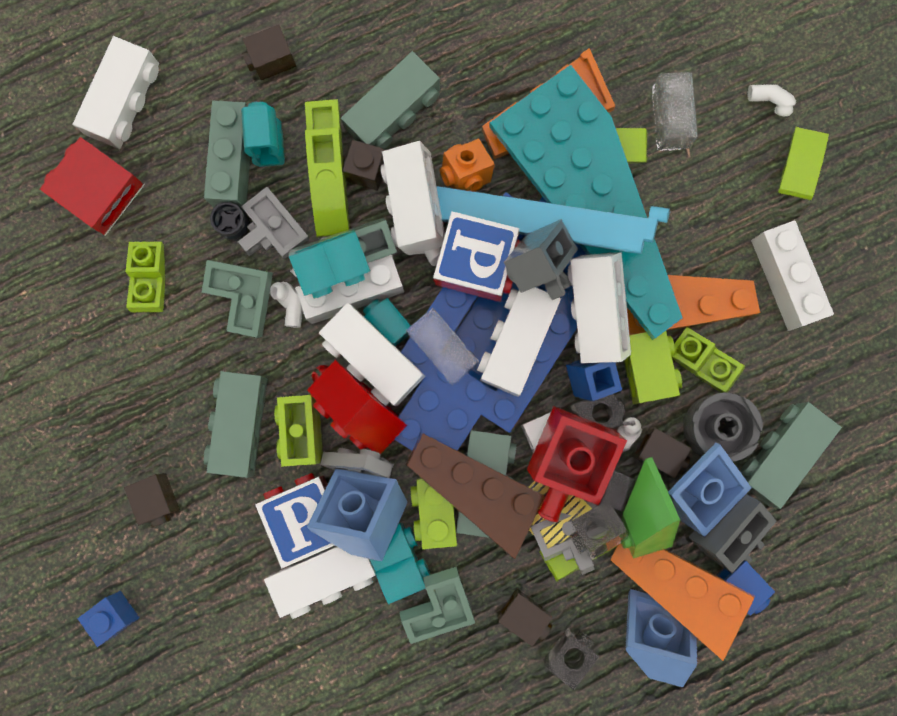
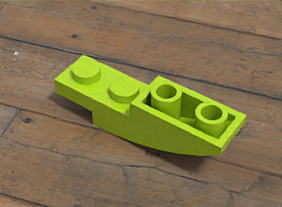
[305,99,350,238]

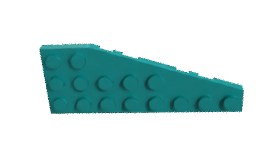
[489,65,683,340]

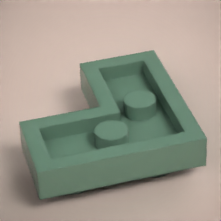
[202,260,273,338]
[400,567,475,644]

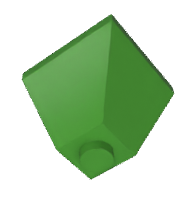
[617,457,680,559]

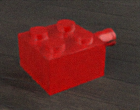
[307,360,407,454]
[527,406,627,523]

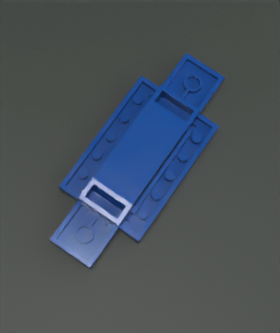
[395,192,587,451]

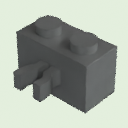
[504,219,578,300]
[689,494,777,574]

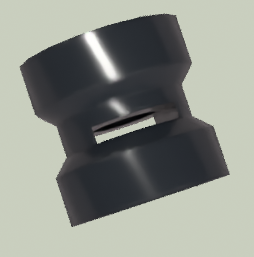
[210,202,250,241]

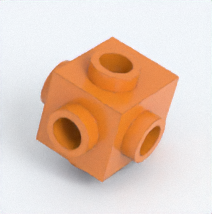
[440,139,495,192]

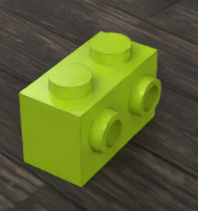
[624,331,682,405]
[274,395,323,467]
[411,478,457,549]

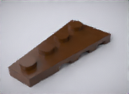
[405,433,545,559]

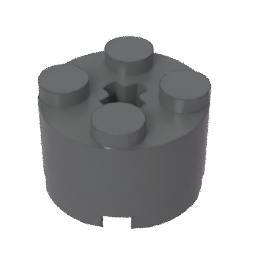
[683,392,763,461]

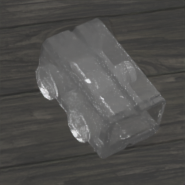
[652,72,698,151]
[406,308,479,386]

